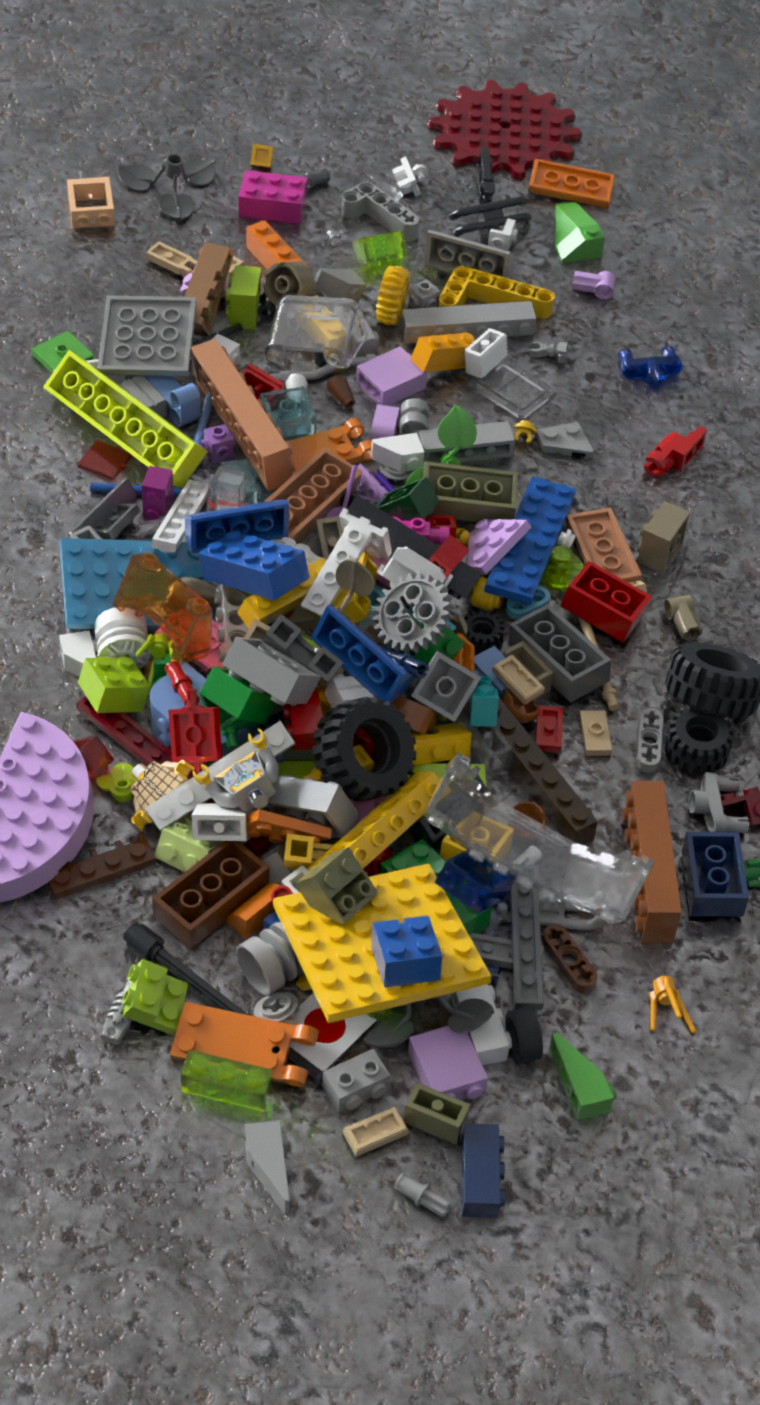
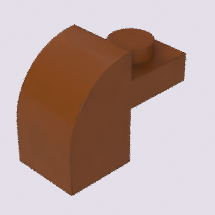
[392,696,438,735]

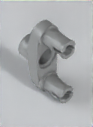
[688,772,749,834]

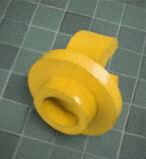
[514,421,537,445]

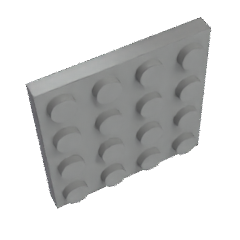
[97,296,197,376]

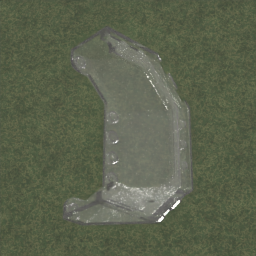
[423,752,655,924]

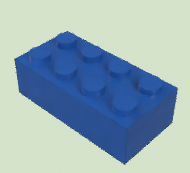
[198,531,310,601]

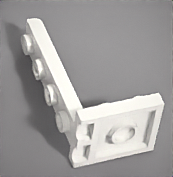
[301,508,392,617]

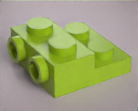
[122,959,188,1036]

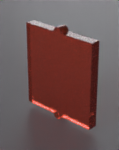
[77,440,132,480]

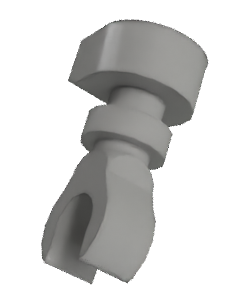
[530,341,568,363]

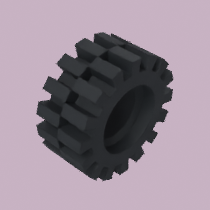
[464,609,505,655]

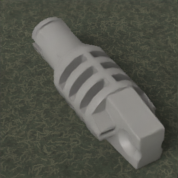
[102,980,132,1045]

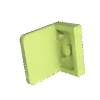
[155,815,224,872]

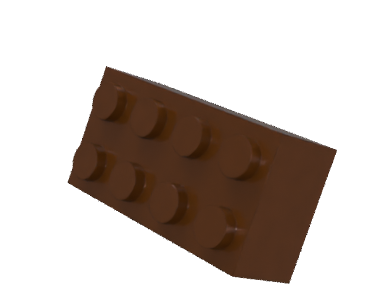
[152,841,270,949]

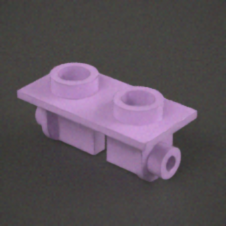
[357,464,389,500]

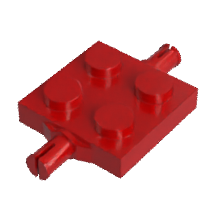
[168,689,223,777]

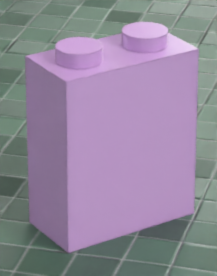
[356,346,427,406]
[408,1026,488,1100]

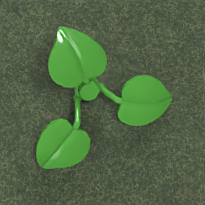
[405,405,496,485]

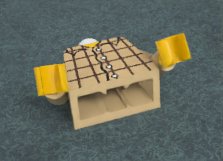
[131,760,195,832]

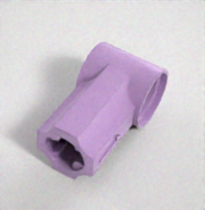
[572,271,616,300]

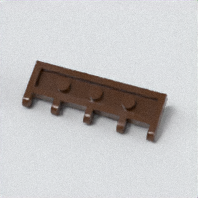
[47,832,156,900]

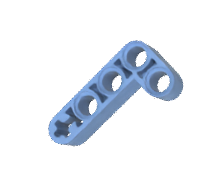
[135,375,201,427]

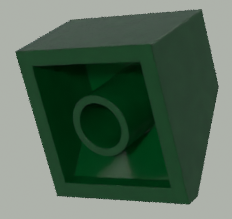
[376,476,440,521]

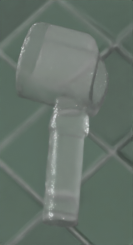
[309,229,340,246]

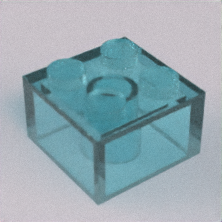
[260,386,317,441]

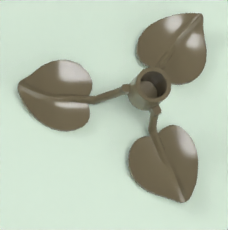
[289,559,391,649]

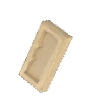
[492,655,545,705]
[579,710,612,756]
[343,1107,408,1157]

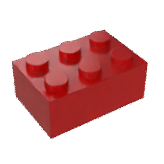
[560,561,652,642]

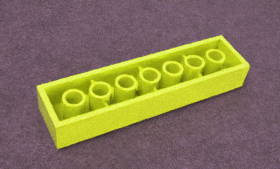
[43,350,208,488]

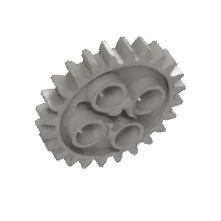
[372,572,454,654]

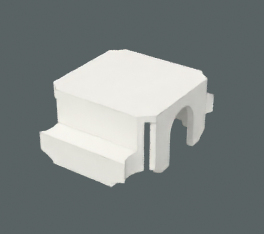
[377,546,453,597]

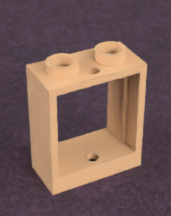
[67,177,115,228]

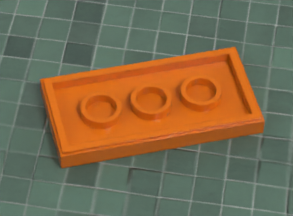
[528,159,615,208]

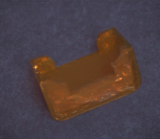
[112,552,212,664]

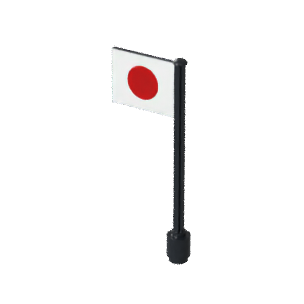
[123,922,378,1085]

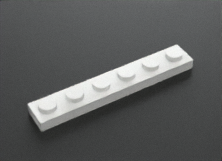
[151,479,212,553]
[146,721,295,831]

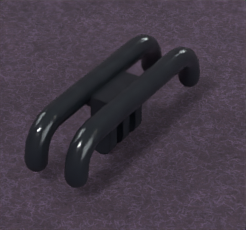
[449,197,532,237]

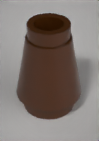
[327,375,356,409]

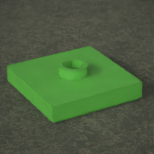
[31,331,94,373]

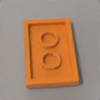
[246,809,332,843]

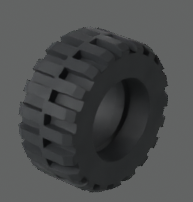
[665,642,760,719]
[312,697,417,802]

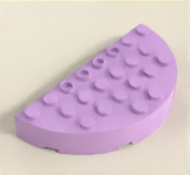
[0,712,94,903]

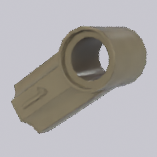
[664,594,703,642]

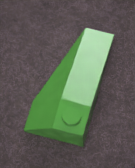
[555,202,605,263]

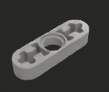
[636,708,663,773]

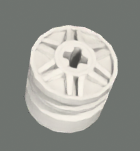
[94,607,151,669]

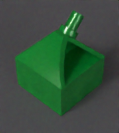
[199,666,276,749]

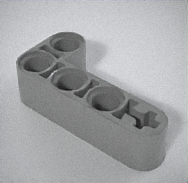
[341,182,419,242]

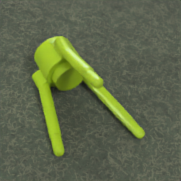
[136,633,177,690]

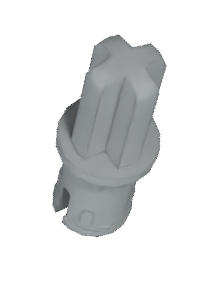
[394,1173,451,1217]

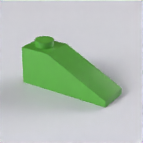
[549,1032,615,1120]

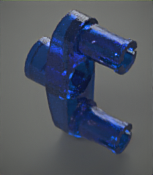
[618,346,683,386]

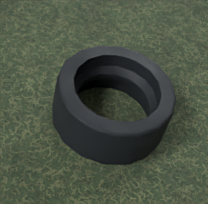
[505,1007,543,1063]

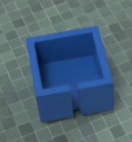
[371,915,442,988]

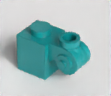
[469,676,499,727]

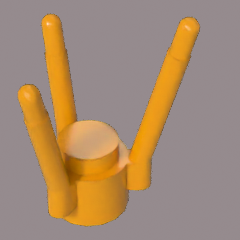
[649,976,696,1034]

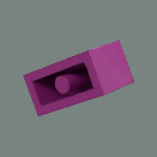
[142,466,174,523]

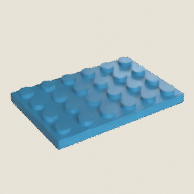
[59,538,214,630]

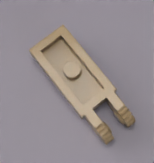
[145,241,197,278]

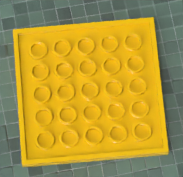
[273,864,491,1023]

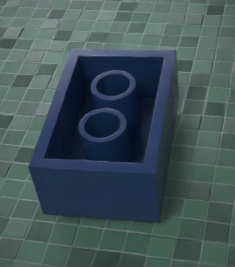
[681,832,749,917]

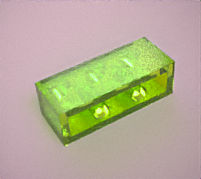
[181,1050,273,1112]

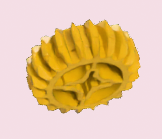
[376,266,410,326]

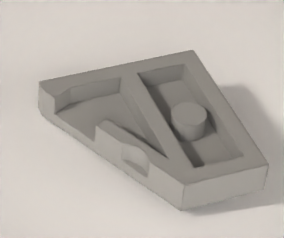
[535,422,594,458]

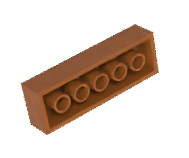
[622,781,682,943]

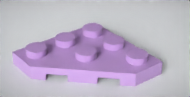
[467,519,531,575]

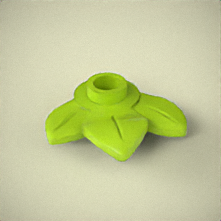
[96,763,137,802]

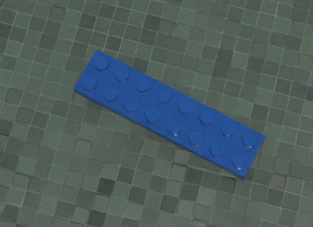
[484,477,577,605]

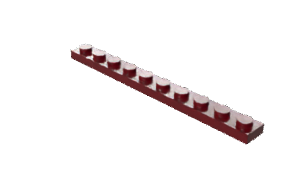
[76,696,273,856]

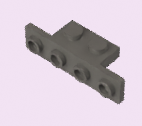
[68,478,140,540]

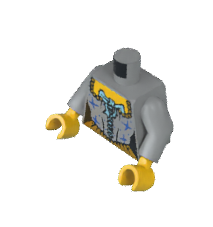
[193,729,279,813]

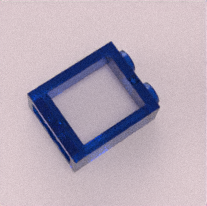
[434,846,517,914]

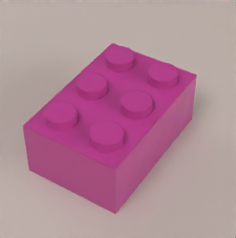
[238,170,307,224]

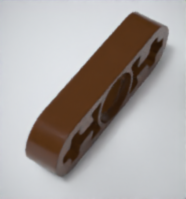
[542,924,598,994]

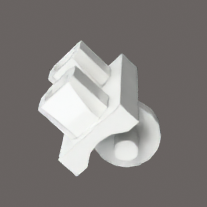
[392,157,429,197]

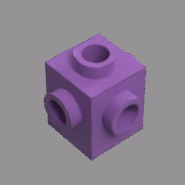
[201,424,236,465]

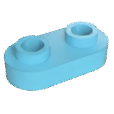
[506,586,550,620]

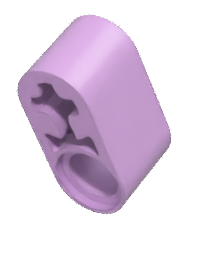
[370,404,400,441]

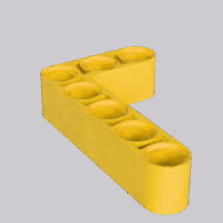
[438,266,555,319]

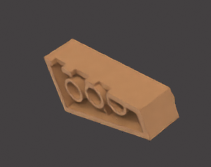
[184,242,234,337]

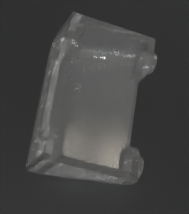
[265,295,368,368]

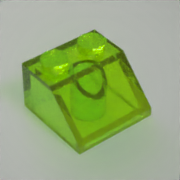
[352,230,407,268]

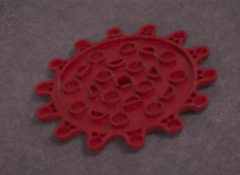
[427,80,582,180]

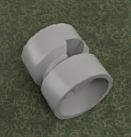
[399,398,429,437]

